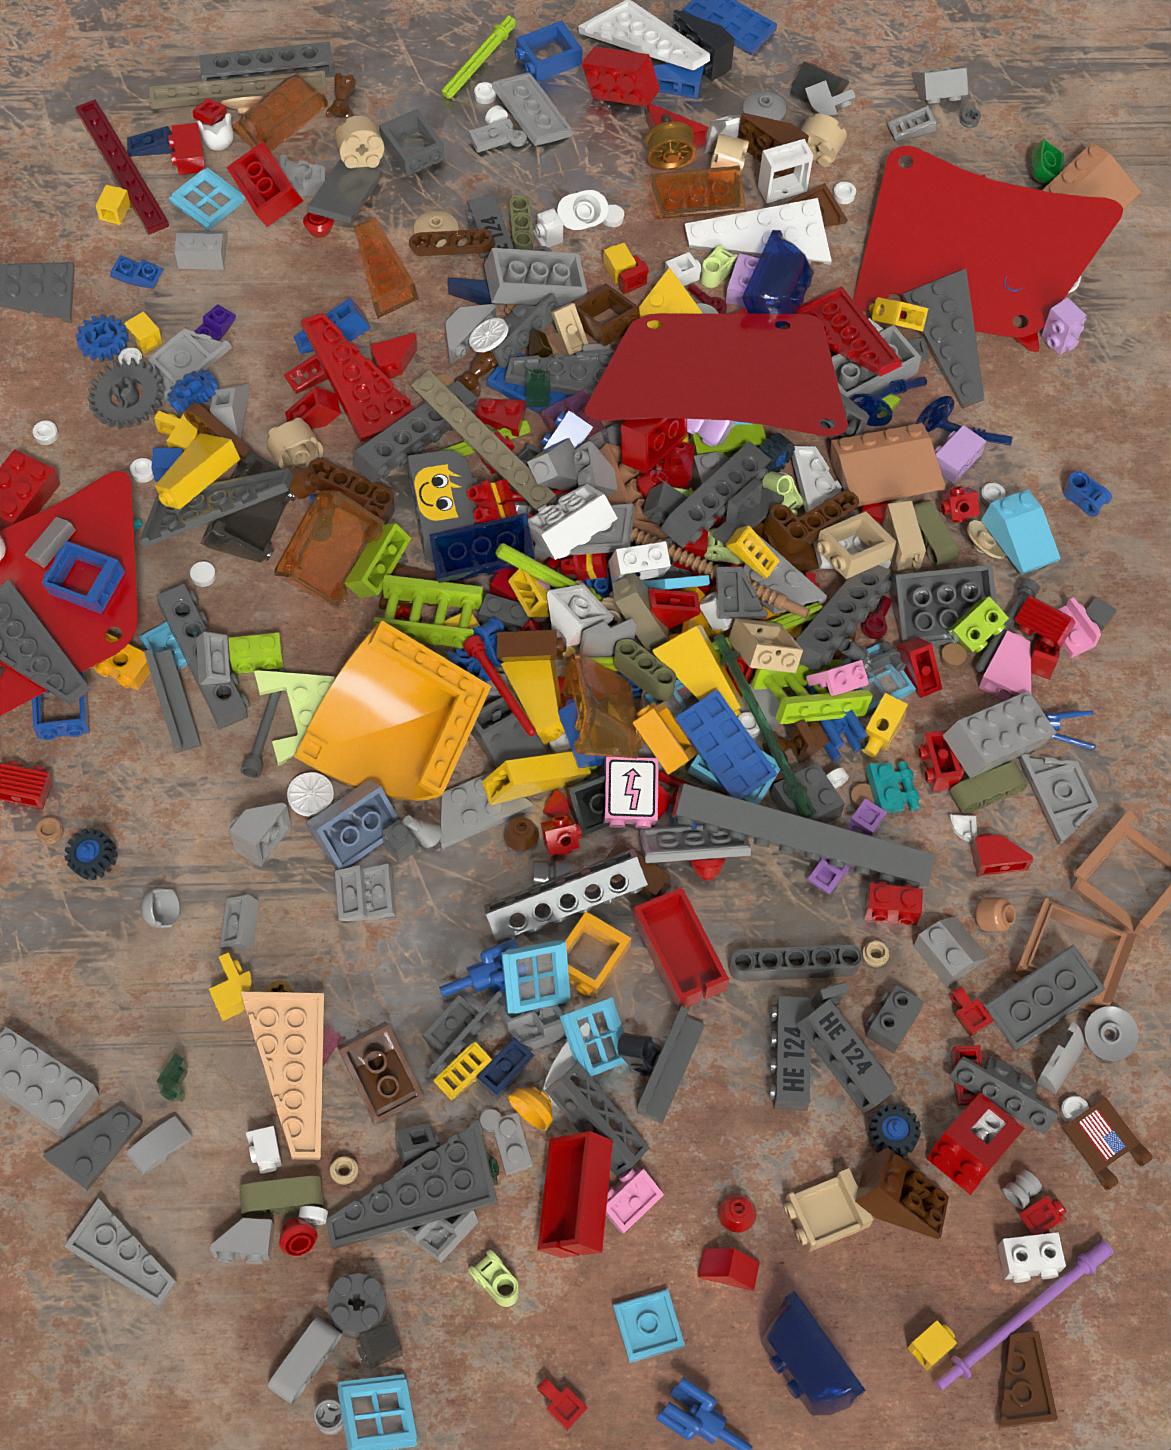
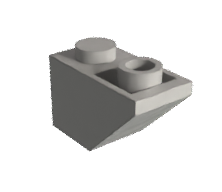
[572,441,618,497]
[210,1218,274,1264]

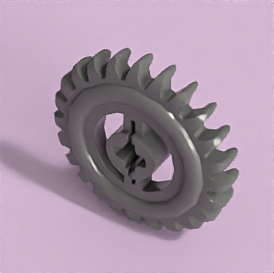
[87,358,165,429]

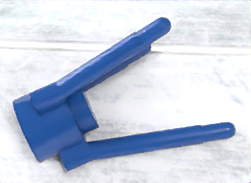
[1044,710,1096,749]

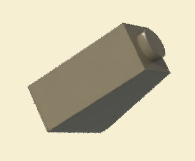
[612,573,670,652]

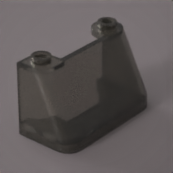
[200,451,296,563]

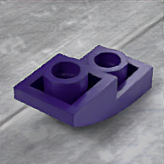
[194,304,236,341]

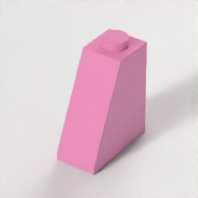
[979,631,1031,701]

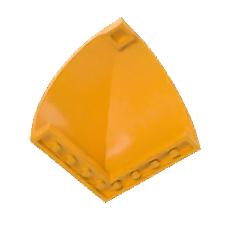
[293,621,491,801]

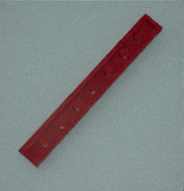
[75,99,169,235]

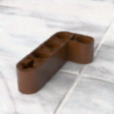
[308,459,395,537]
[763,491,859,554]

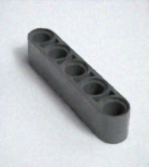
[729,944,862,981]

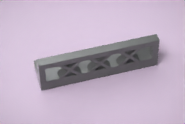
[144,649,201,753]
[637,1006,705,1124]
[545,1062,649,1177]

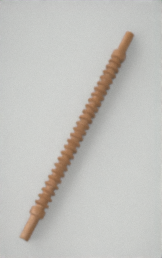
[631,528,810,618]

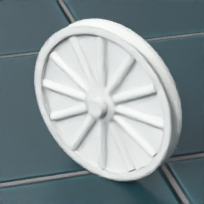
[469,318,508,352]
[287,772,334,817]

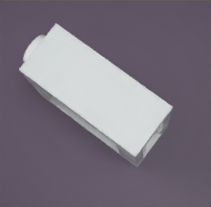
[758,139,813,203]
[608,542,671,583]

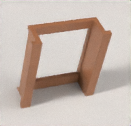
[1071,810,1171,937]
[1011,897,1137,1014]

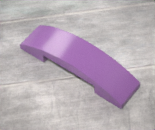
[807,798,887,895]

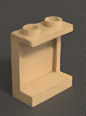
[783,1168,873,1252]

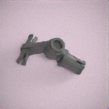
[839,639,906,674]

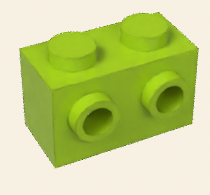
[947,596,1009,653]
[229,633,284,674]

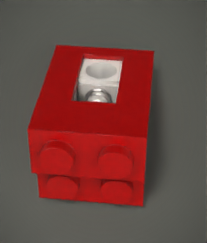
[927,1092,1025,1196]

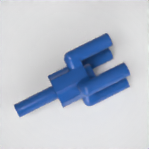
[807,684,867,761]
[439,939,529,997]
[656,1377,753,1450]

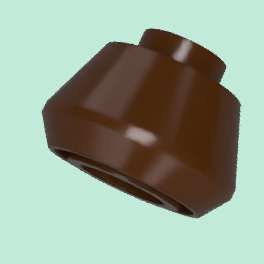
[289,466,319,499]
[504,817,539,851]

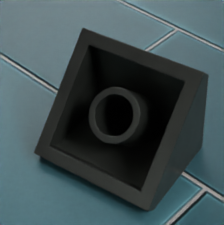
[790,61,849,103]
[567,774,609,836]

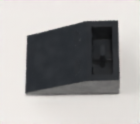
[672,10,735,82]

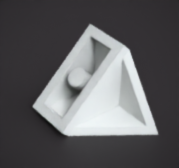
[704,115,741,153]

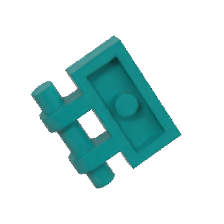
[865,761,920,813]

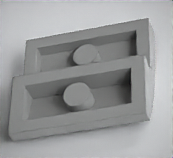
[578,618,637,658]
[335,863,396,921]

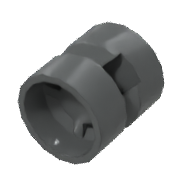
[533,860,571,886]

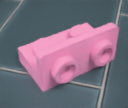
[1058,597,1101,658]
[806,660,869,696]
[606,1167,664,1233]

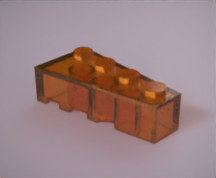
[355,217,419,319]

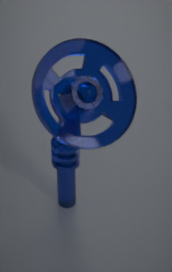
[849,377,927,427]
[916,396,1013,446]

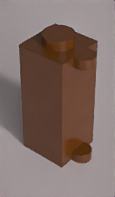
[497,630,567,662]
[605,842,671,901]

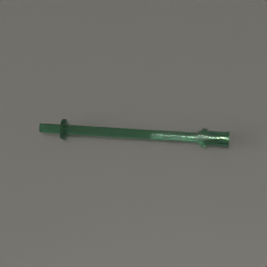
[714,633,817,818]

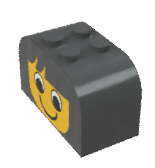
[408,450,481,564]

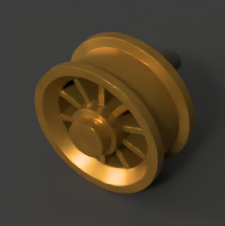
[645,114,696,170]

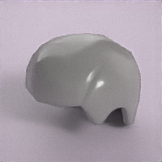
[140,888,180,928]

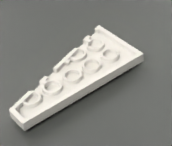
[578,0,710,70]
[685,198,832,265]
[792,446,891,569]

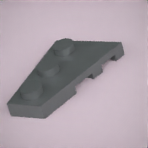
[42,1105,142,1191]

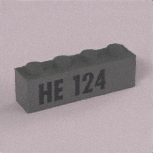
[465,195,514,273]
[769,996,811,1111]
[795,999,897,1113]

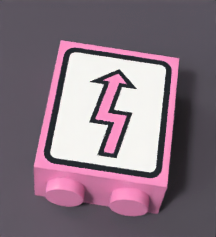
[603,757,658,829]

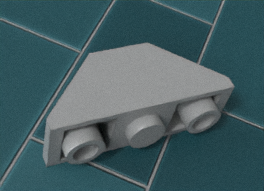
[445,304,497,365]
[210,383,250,440]

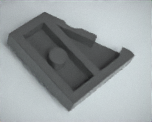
[716,567,768,619]

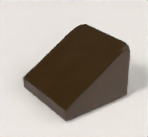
[529,329,553,358]

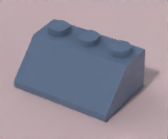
[305,780,401,870]

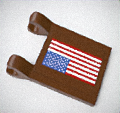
[1062,1097,1153,1190]

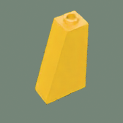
[155,433,240,509]
[652,625,745,716]
[501,660,565,745]
[482,751,591,805]

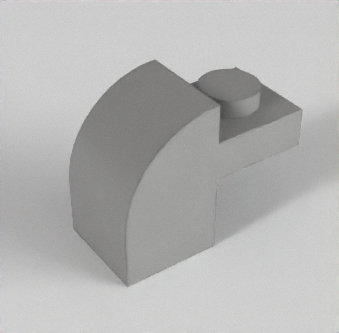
[805,80,856,118]

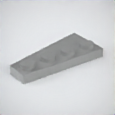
[64,1198,177,1308]

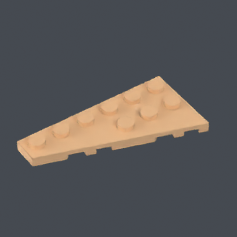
[241,992,324,1160]

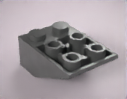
[471,693,548,769]

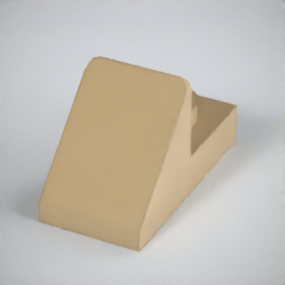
[551,303,588,356]

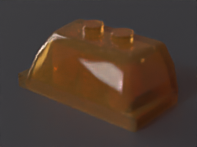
[232,73,328,152]
[650,165,746,219]

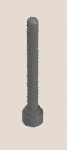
[975,578,1040,672]
[240,668,287,778]

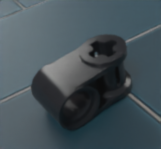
[617,1033,661,1077]

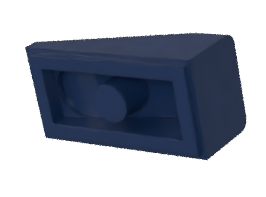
[127,126,175,157]
[448,277,493,305]
[477,1037,534,1100]

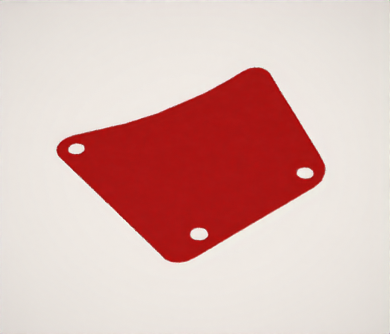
[854,146,1123,337]
[585,313,848,437]
[0,471,138,716]

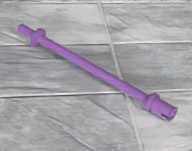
[934,1240,1114,1391]

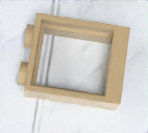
[882,501,926,575]
[816,511,897,579]
[728,618,803,673]

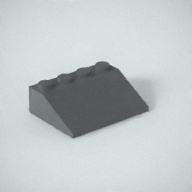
[889,564,997,646]

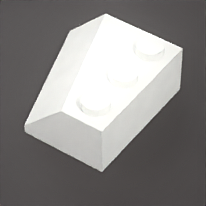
[519,484,618,560]

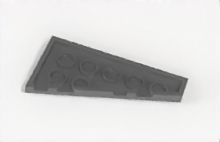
[0,262,75,323]
[903,269,984,409]
[505,349,615,398]
[139,468,293,548]
[0,580,91,705]
[326,1120,498,1249]

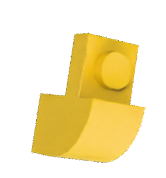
[154,411,199,452]
[209,952,254,1021]

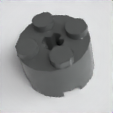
[327,1273,388,1339]

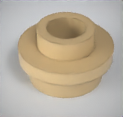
[862,941,889,967]
[330,1156,358,1185]

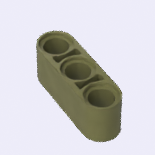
[510,194,533,250]
[913,500,959,566]
[613,639,677,701]
[950,762,1028,814]
[239,1176,324,1218]

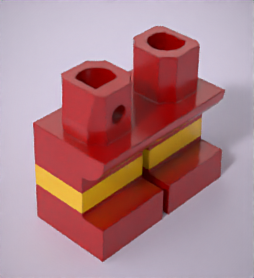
[466,479,520,533]
[561,553,608,580]

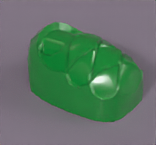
[1031,139,1064,185]

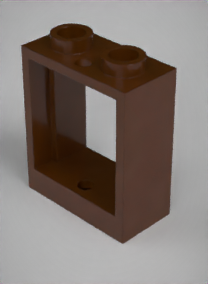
[571,283,640,347]

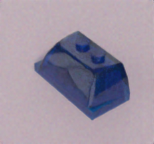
[742,230,814,328]
[429,513,536,583]
[761,1291,866,1416]

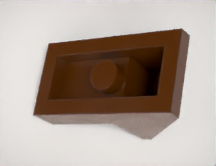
[788,720,829,763]

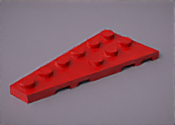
[782,286,902,377]
[301,313,415,442]

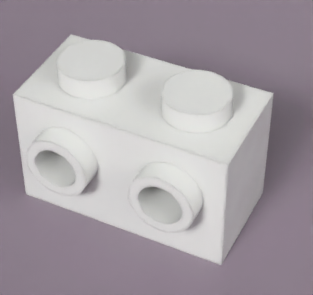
[997,1233,1066,1283]

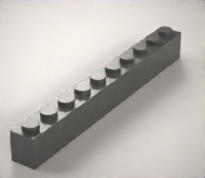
[671,784,936,889]

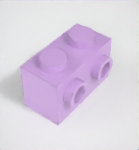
[726,253,768,309]
[1041,298,1087,355]
[935,425,986,484]

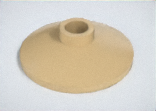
[221,96,265,114]
[414,211,459,247]
[967,520,1006,559]

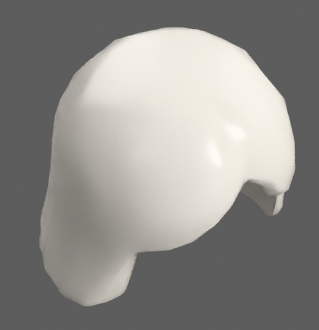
[196,113,234,151]

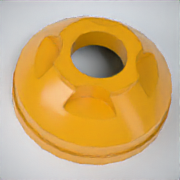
[508,1087,553,1131]

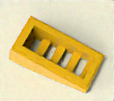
[726,525,780,579]
[433,1041,492,1102]

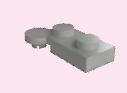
[469,118,527,153]
[480,1109,533,1175]

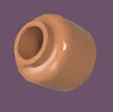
[974,897,1016,932]

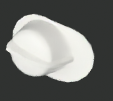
[557,190,608,230]

